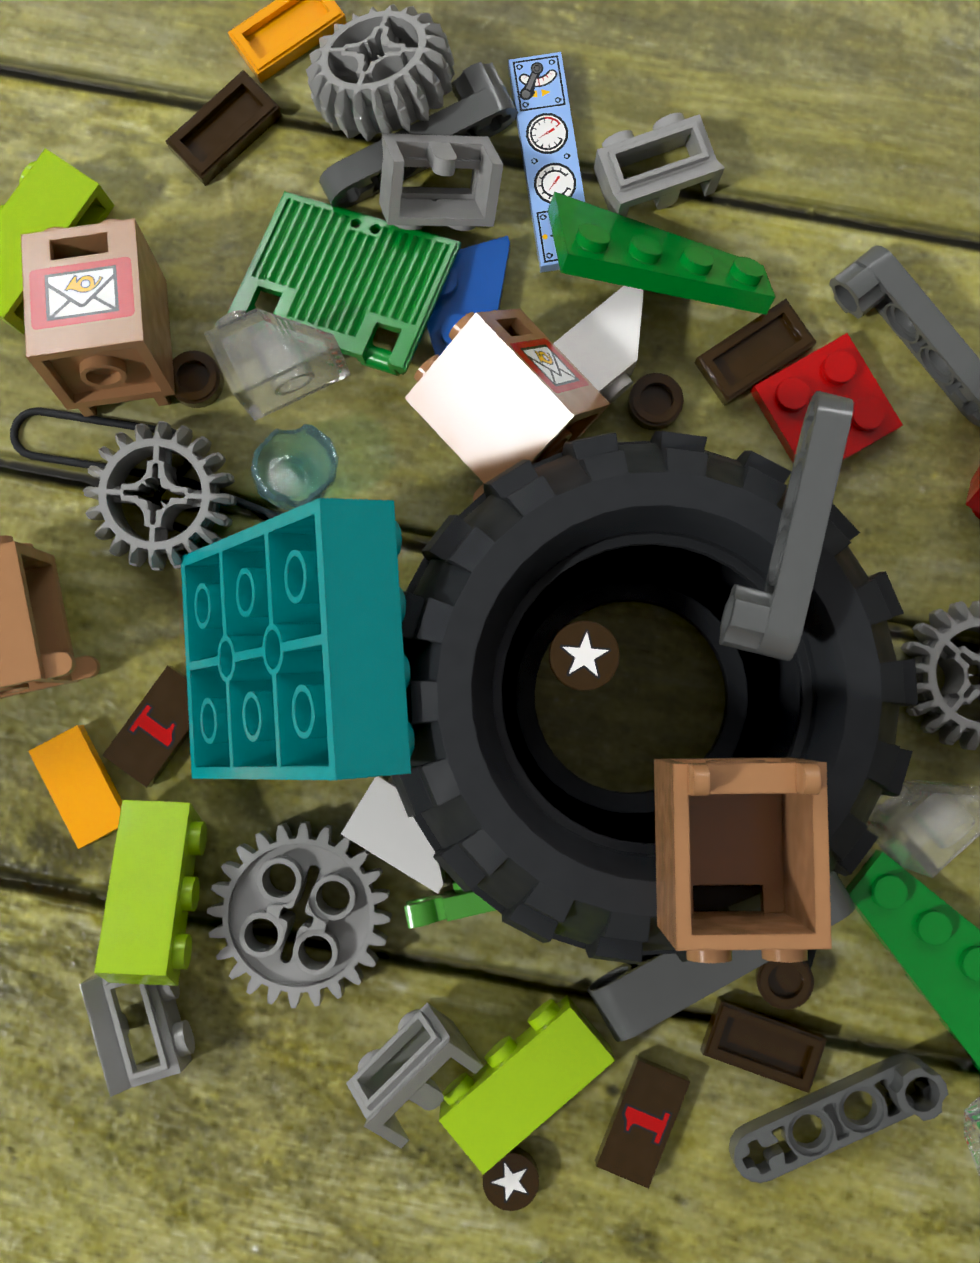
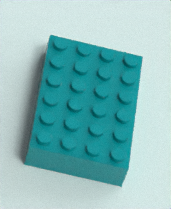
[181,498,415,780]

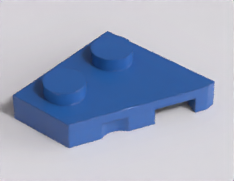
[426,235,510,356]

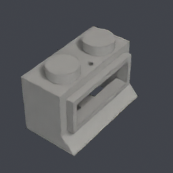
[594,113,725,217]
[379,133,503,231]
[79,974,195,1097]
[346,1003,483,1148]

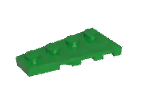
[548,192,776,315]
[846,849,980,1072]

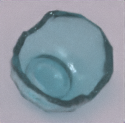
[251,424,339,510]

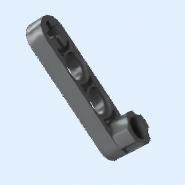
[319,62,518,208]
[829,245,980,427]
[719,391,854,661]
[729,1053,948,1183]

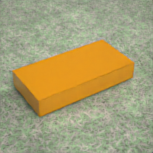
[228,0,347,83]
[28,725,122,849]

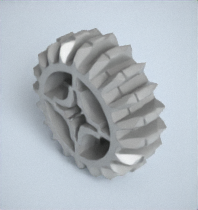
[306,4,455,141]
[83,421,237,571]
[901,600,980,750]

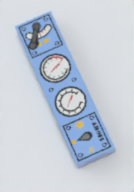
[508,52,585,273]

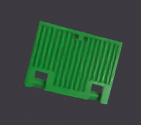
[227,191,461,376]

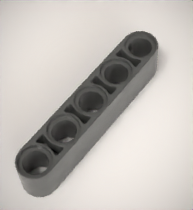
[587,871,856,1042]

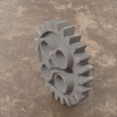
[207,821,392,1008]

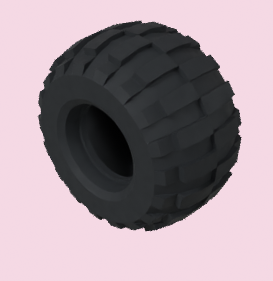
[391,431,918,964]

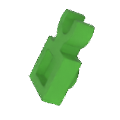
[404,880,496,929]

